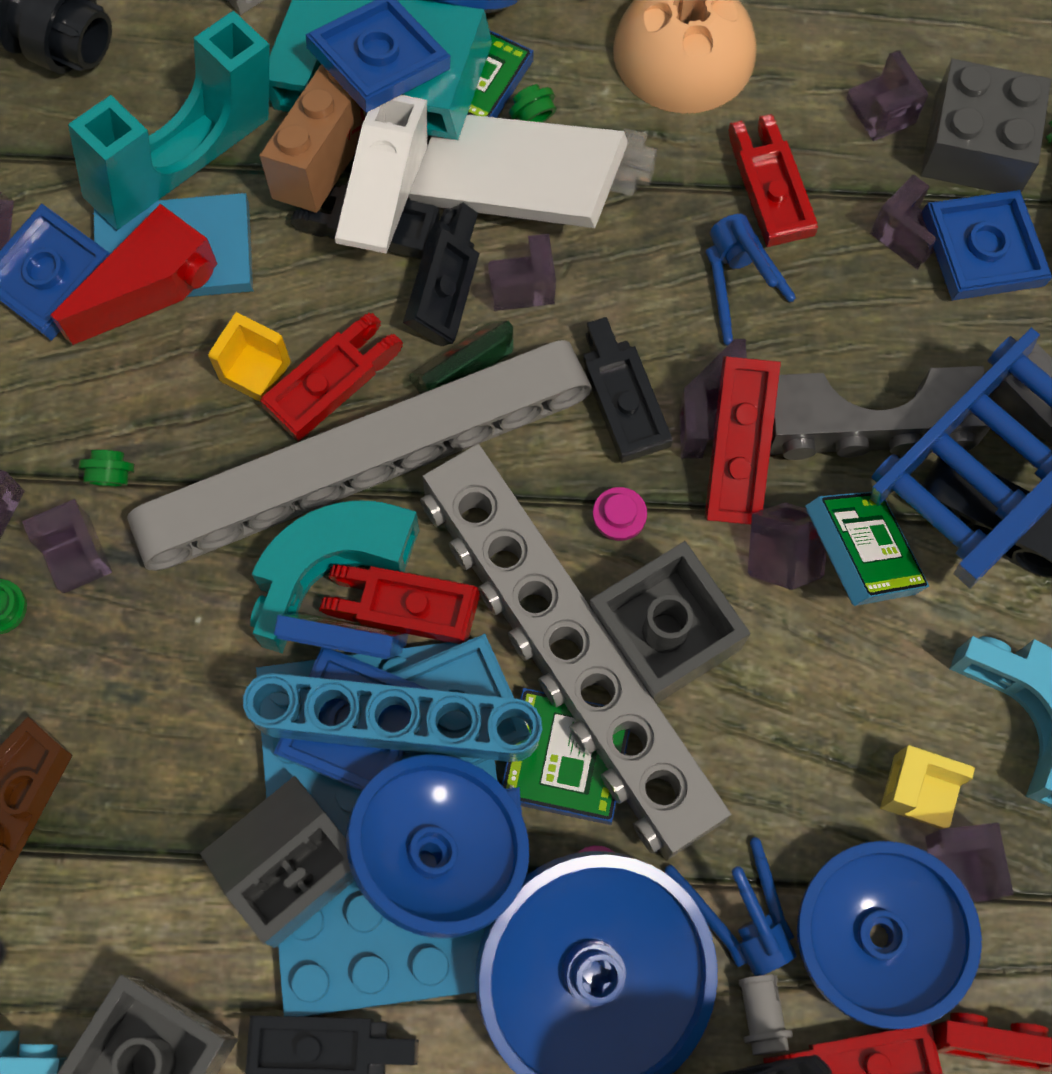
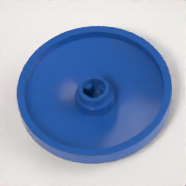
[475,851,718,1074]

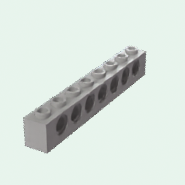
[420,443,731,861]

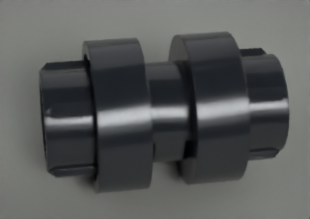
[0,0,112,74]

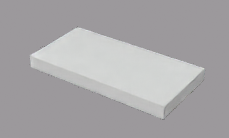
[408,115,628,228]

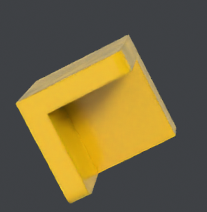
[208,312,291,402]

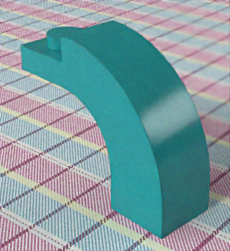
[250,501,420,653]

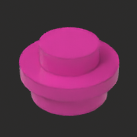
[593,487,647,541]

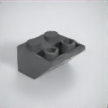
[200,775,355,948]

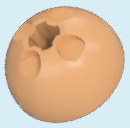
[613,0,757,113]

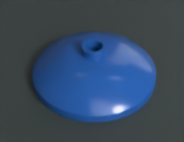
[346,755,529,938]
[797,841,982,1029]

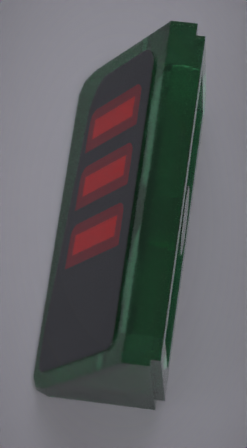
[409,321,513,394]

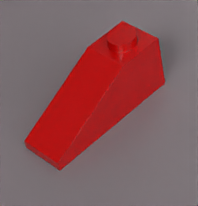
[50,204,218,345]

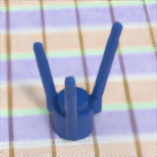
[705,214,796,346]
[664,837,797,976]

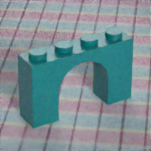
[269,0,492,140]
[68,10,270,230]

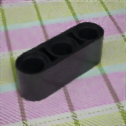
[922,457,1052,578]

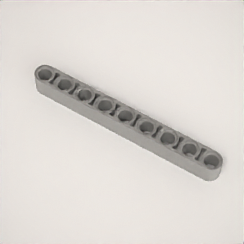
[127,340,592,571]

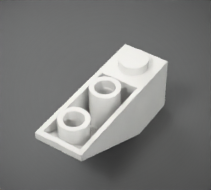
[335,95,427,254]

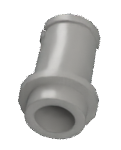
[739,974,793,1056]

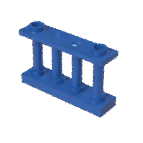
[870,327,1052,589]

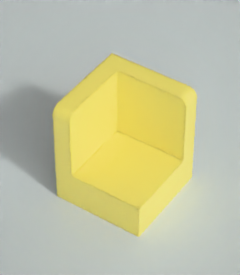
[880,745,975,830]

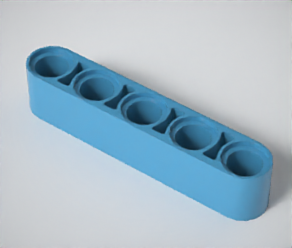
[243,673,542,762]

